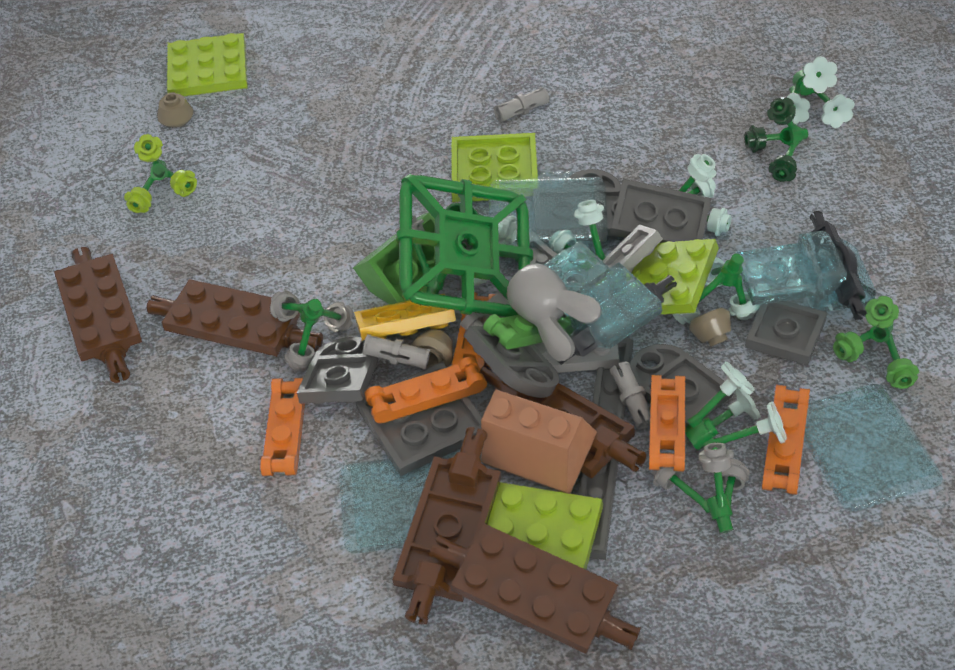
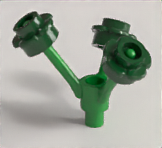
[744,97,809,182]

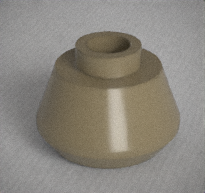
[157,93,194,128]
[689,307,731,347]
[412,329,453,369]

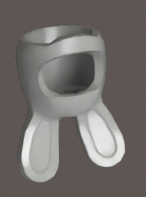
[507,263,602,361]

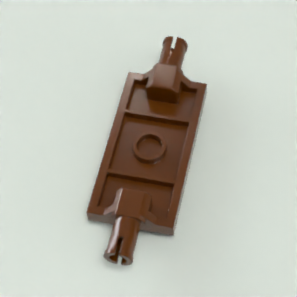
[54,247,143,383]
[147,279,323,357]
[479,363,646,479]
[392,427,501,625]
[429,523,641,654]

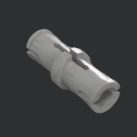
[494,87,549,123]
[362,334,431,370]
[610,361,650,430]

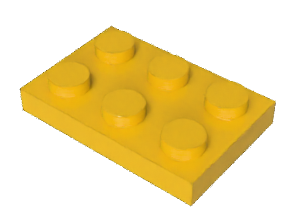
[354,293,456,341]

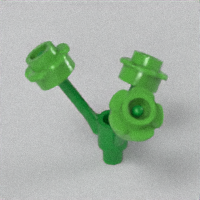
[833,296,919,389]

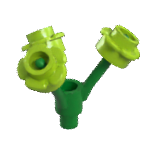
[124,134,197,213]

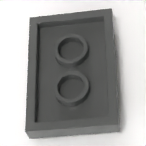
[610,178,712,243]

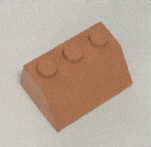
[481,389,597,494]

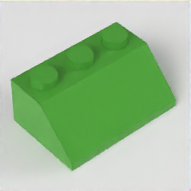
[353,212,435,305]

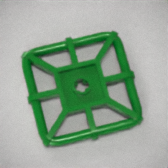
[396,174,534,317]

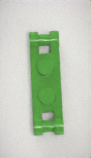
[483,314,576,350]

